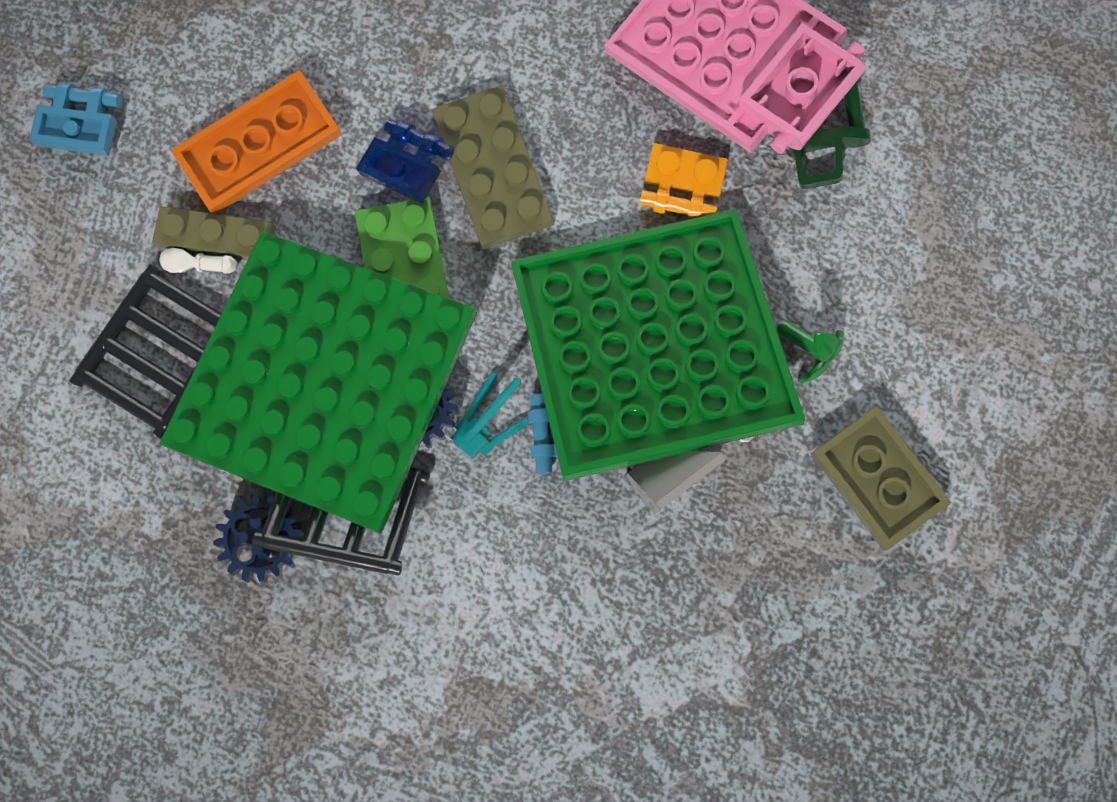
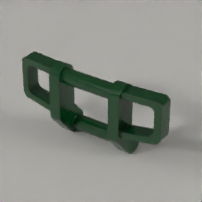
[789,76,871,189]

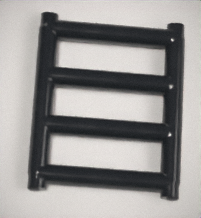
[69,264,222,439]
[252,467,430,576]

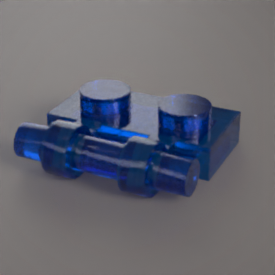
[356,119,454,204]

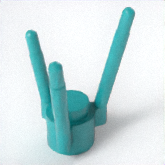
[450,371,528,459]

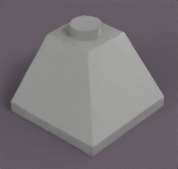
[625,451,727,514]

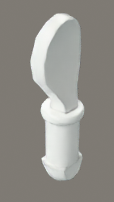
[159,248,238,274]

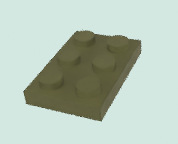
[810,406,951,551]

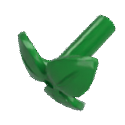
[777,319,844,383]

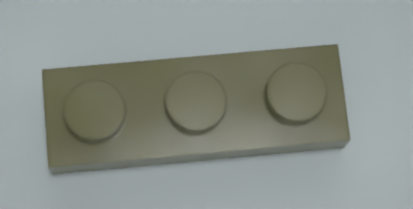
[152,206,276,260]

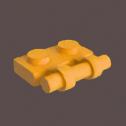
[639,143,728,220]

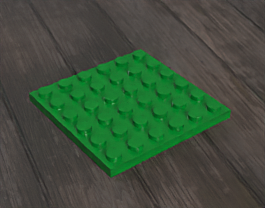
[511,209,805,482]
[159,231,477,534]

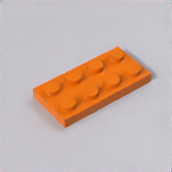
[170,70,342,214]

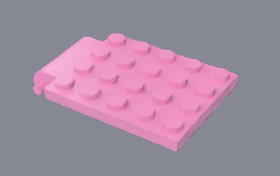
[604,0,865,154]

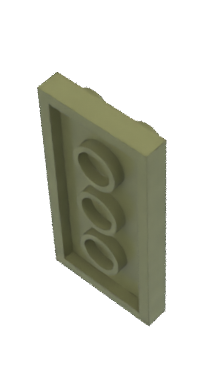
[431,85,554,250]

